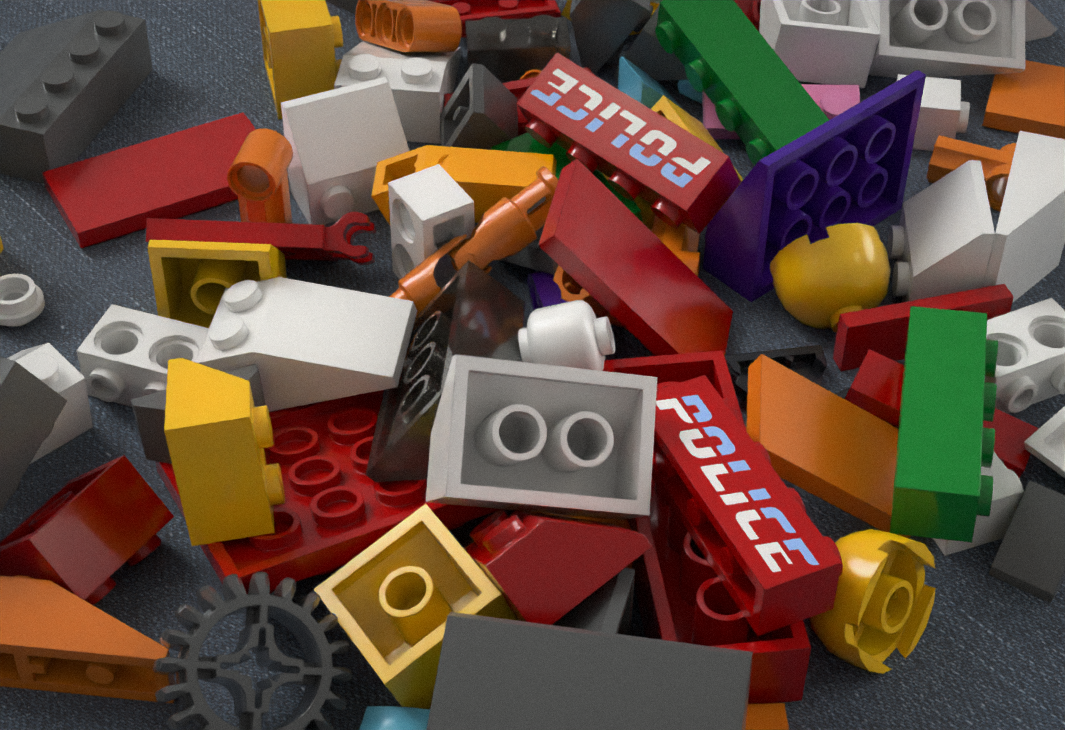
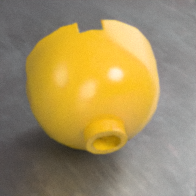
[770,223,891,333]
[809,529,936,674]

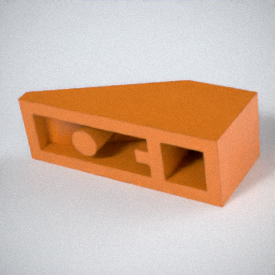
[0,575,175,704]

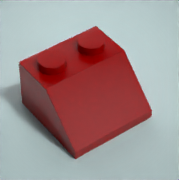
[0,455,174,605]
[465,510,652,625]

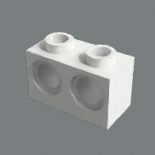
[388,164,475,293]
[985,298,1065,414]
[76,304,209,407]

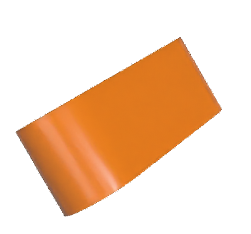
[355,0,462,53]

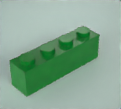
[655,0,829,166]
[890,306,998,543]

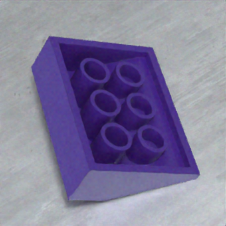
[703,70,926,303]

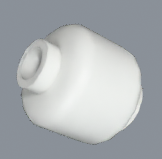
[518,300,615,371]

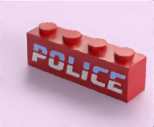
[516,53,741,234]
[652,375,843,636]

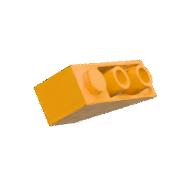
[371,145,557,225]

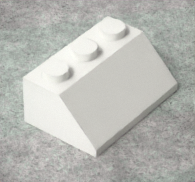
[426,354,657,520]

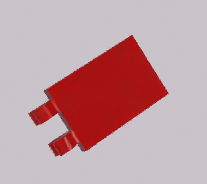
[145,212,376,265]

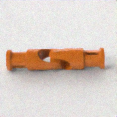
[389,166,558,330]

